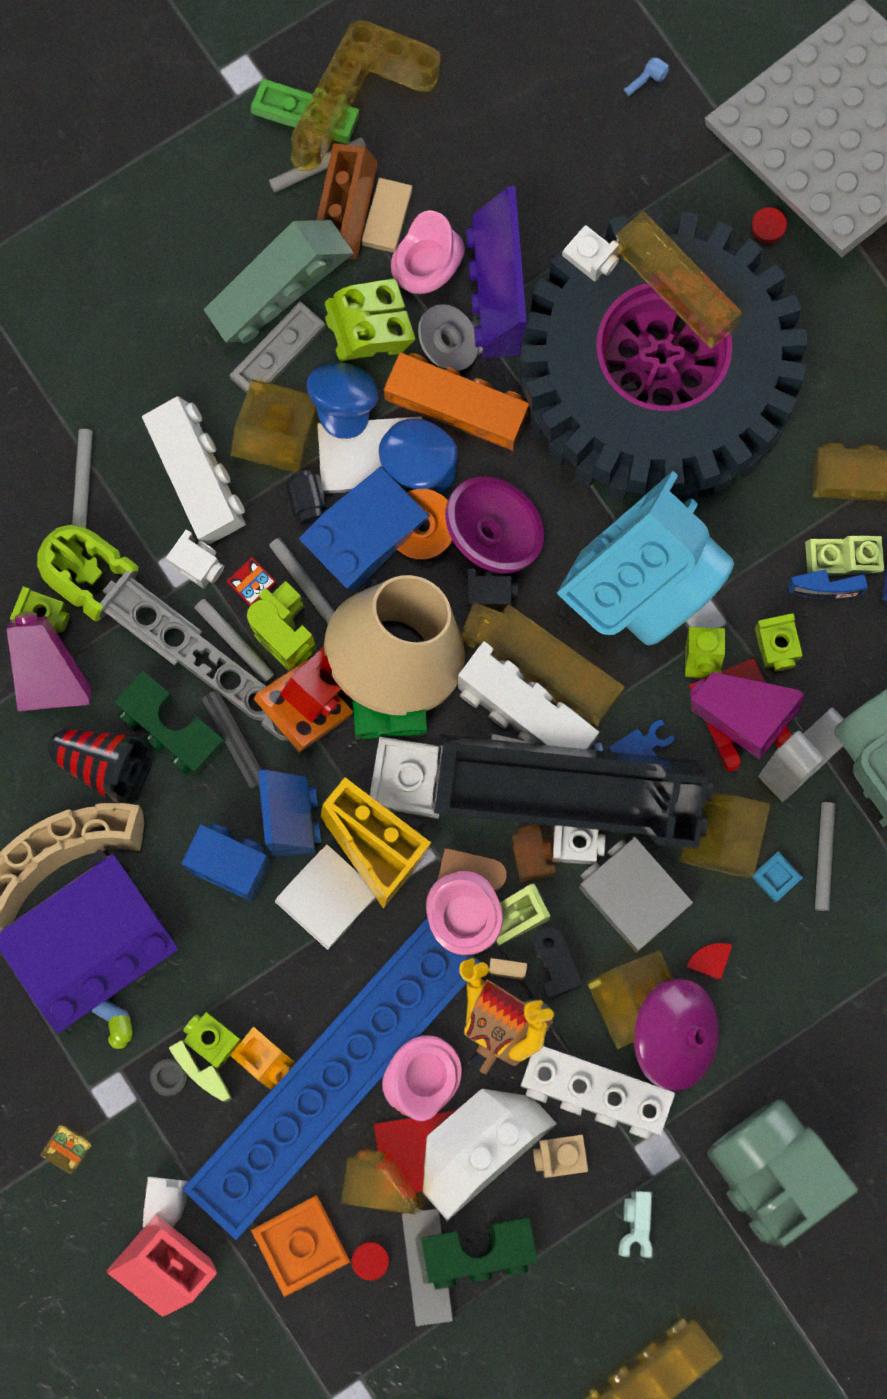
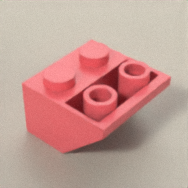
[107,1214,217,1317]

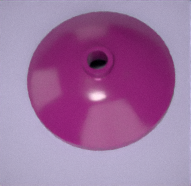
[445,477,544,573]
[634,979,720,1090]

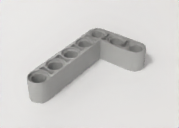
[758,707,844,803]

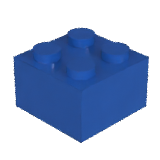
[181,823,272,902]

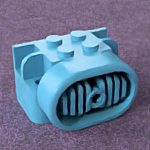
[557,471,734,645]

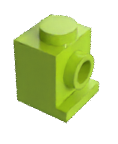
[10,586,69,634]
[755,613,803,671]
[685,627,725,678]
[183,1012,242,1069]

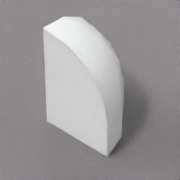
[143,1177,189,1228]

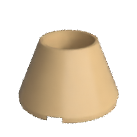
[324,575,465,715]

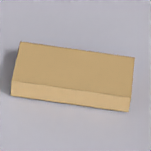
[362,178,413,253]

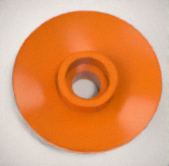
[397,489,453,559]

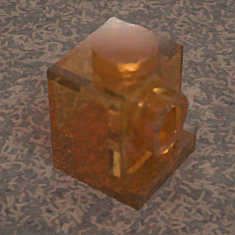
[511,825,556,882]

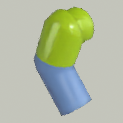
[92,1000,133,1049]

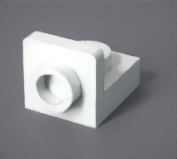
[562,225,620,281]

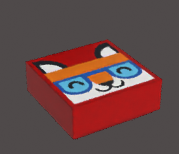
[227,557,277,606]

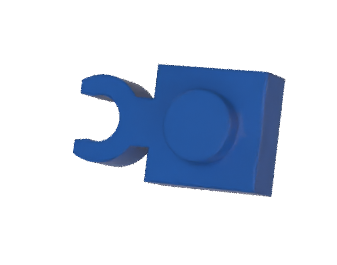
[608,720,675,756]

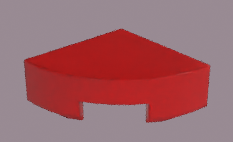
[686,943,732,980]

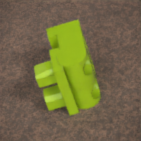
[325,279,416,361]
[247,581,317,671]

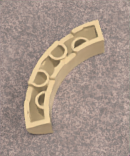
[0,803,144,930]

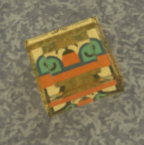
[40,1124,92,1175]

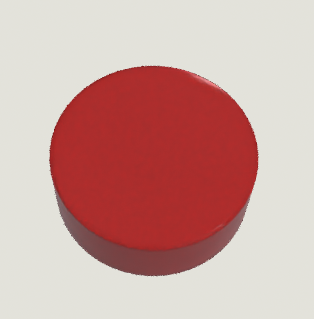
[751,207,787,244]
[352,1242,389,1280]

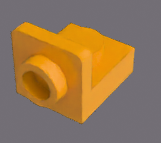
[230,1027,295,1090]

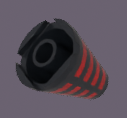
[48,729,152,804]

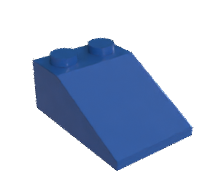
[299,466,430,591]
[258,770,322,857]

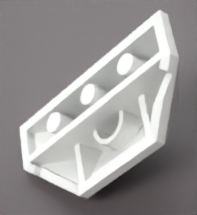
[423,1089,557,1221]

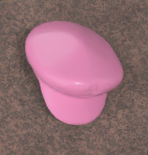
[391,210,465,294]
[426,871,503,955]
[382,1036,462,1121]

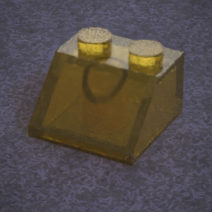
[231,379,317,473]
[680,793,770,879]
[587,950,673,1049]
[341,1149,425,1215]

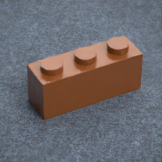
[317,144,378,260]

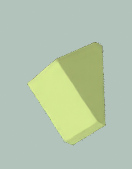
[496,883,550,945]

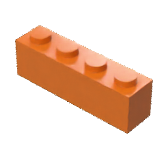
[384,353,529,451]

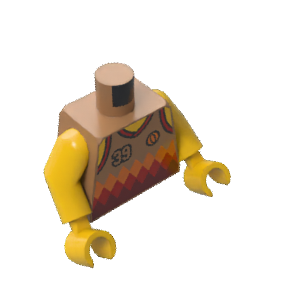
[459,958,554,1075]

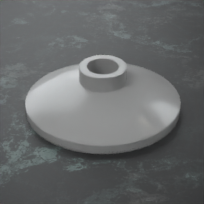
[418,304,478,371]

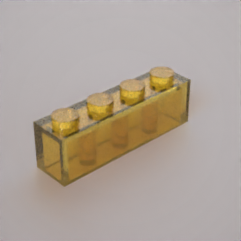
[616,210,742,349]
[813,443,887,501]
[483,604,625,727]
[583,1319,723,1399]

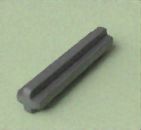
[202,691,262,788]

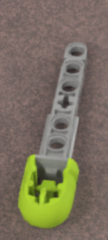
[37,525,289,741]

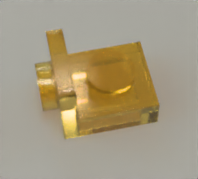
[461,602,506,648]

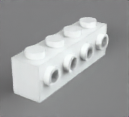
[142,396,246,544]
[520,1046,675,1140]

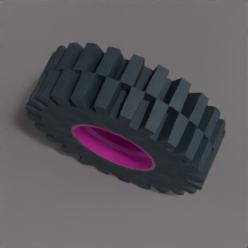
[520,210,807,504]

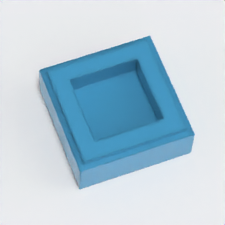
[751,851,803,903]

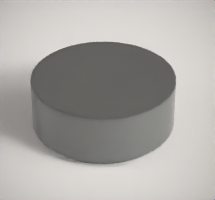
[150,1059,188,1096]

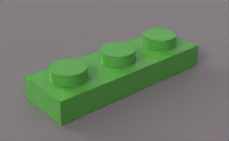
[251,79,359,144]

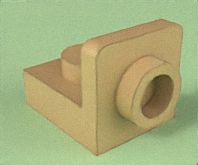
[533,1135,588,1178]

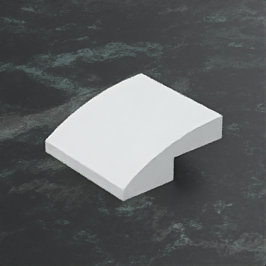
[275,845,376,950]

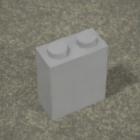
[579,837,693,953]

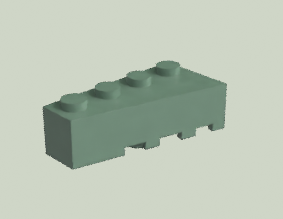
[204,220,354,343]

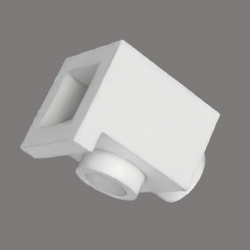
[166,530,224,589]
[552,825,605,864]

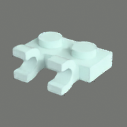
[618,1191,652,1258]

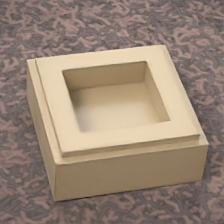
[489,958,527,980]

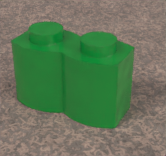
[353,700,427,739]

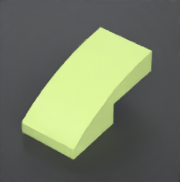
[169,1040,233,1102]

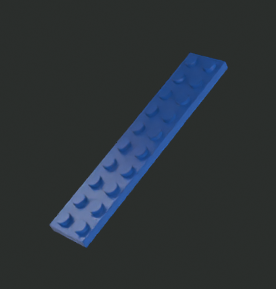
[182,918,481,1240]

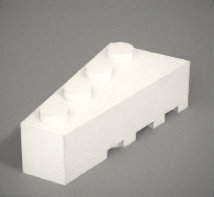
[458,641,599,749]

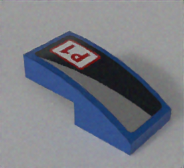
[787,569,868,599]

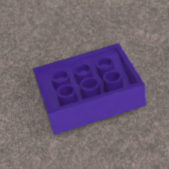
[466,186,526,358]
[0,853,178,1034]

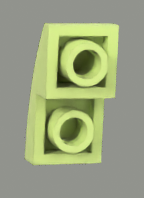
[805,536,884,576]

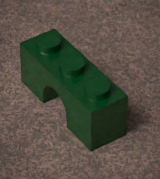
[114,671,226,777]
[415,1218,538,1290]

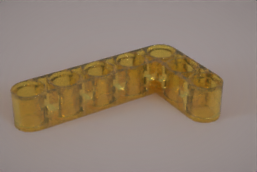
[291,21,441,171]

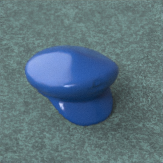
[306,362,379,439]
[378,418,458,494]

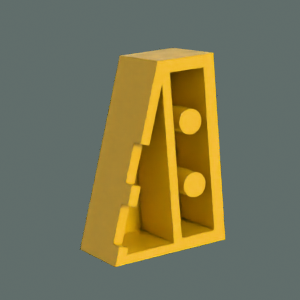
[320,778,431,909]

